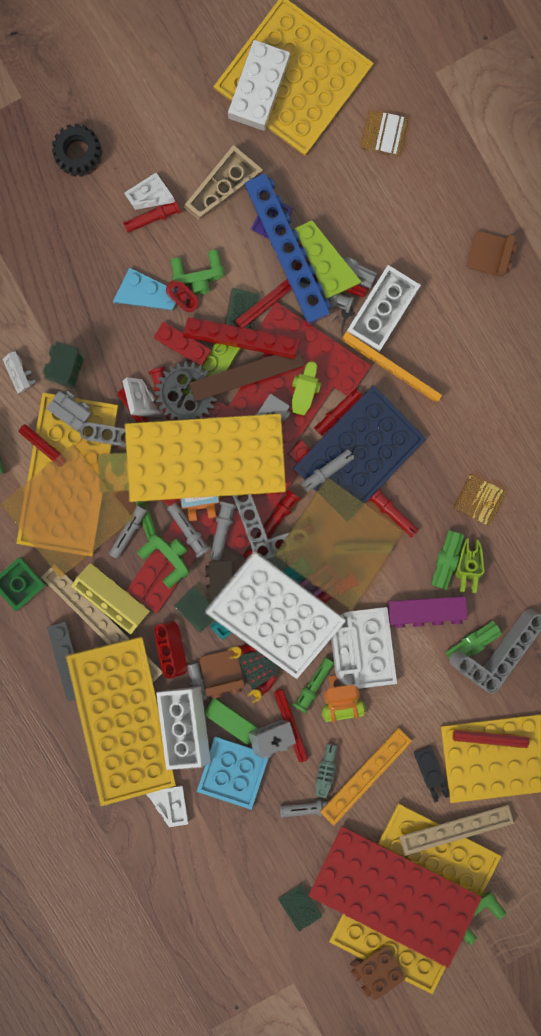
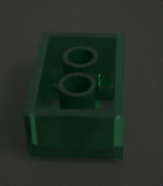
[42,341,85,391]

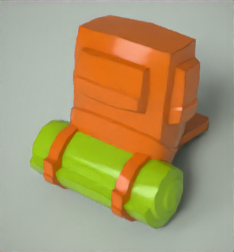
[322,675,366,723]

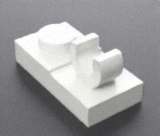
[3,351,36,394]

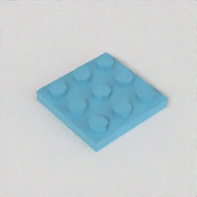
[197,736,268,810]

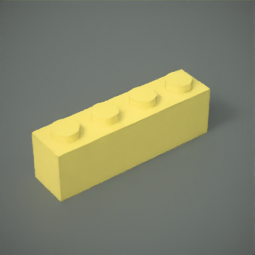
[71,563,150,634]

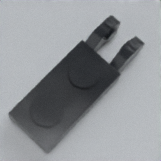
[413,746,450,802]

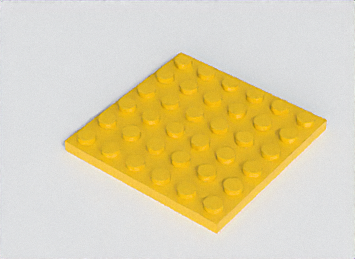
[213,0,374,156]

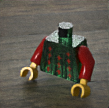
[228,643,278,703]

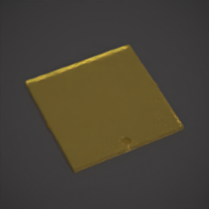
[1,444,133,578]
[274,478,403,610]

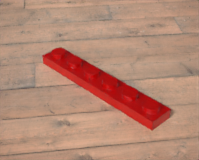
[183,317,300,359]

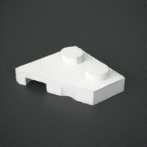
[124,173,175,210]

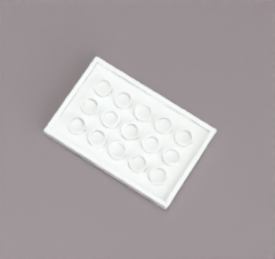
[206,551,346,679]

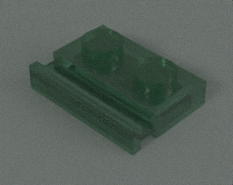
[225,288,260,330]
[174,586,214,633]
[278,883,322,932]

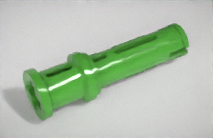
[292,657,334,714]

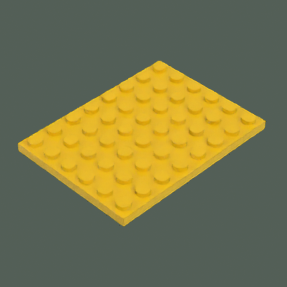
[329,803,502,994]

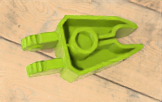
[292,361,321,415]
[455,538,484,593]

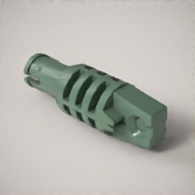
[315,743,338,798]

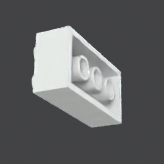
[228,40,290,131]
[347,265,421,353]
[157,686,211,770]

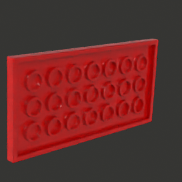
[308,826,482,969]

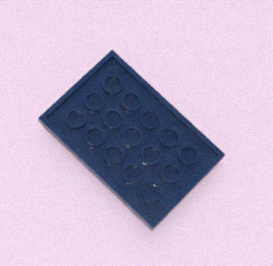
[293,385,426,522]

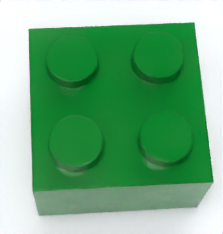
[0,557,48,612]

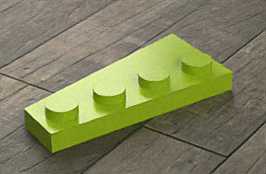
[295,220,362,299]
[178,343,242,397]

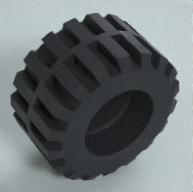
[52,124,102,177]

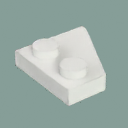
[122,377,164,418]
[146,785,189,827]

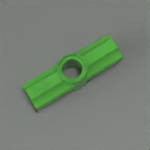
[431,530,464,590]
[445,620,502,660]

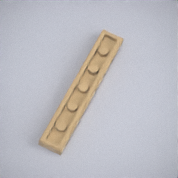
[399,805,514,856]

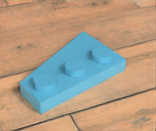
[113,268,176,311]

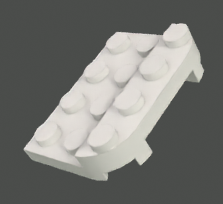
[331,607,397,688]

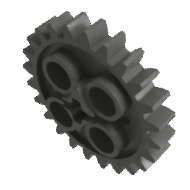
[155,361,217,421]

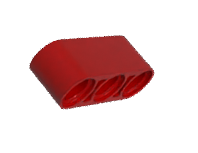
[154,621,187,679]

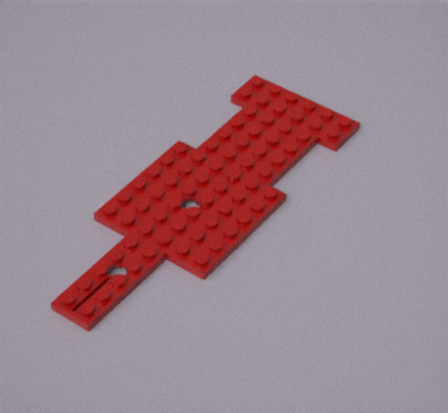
[126,302,371,613]

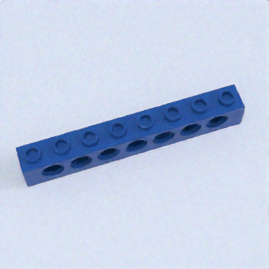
[244,173,331,326]

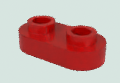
[166,280,198,312]

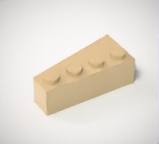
[184,145,263,220]

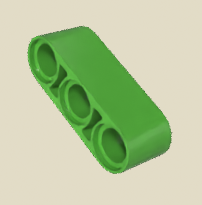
[204,698,259,745]

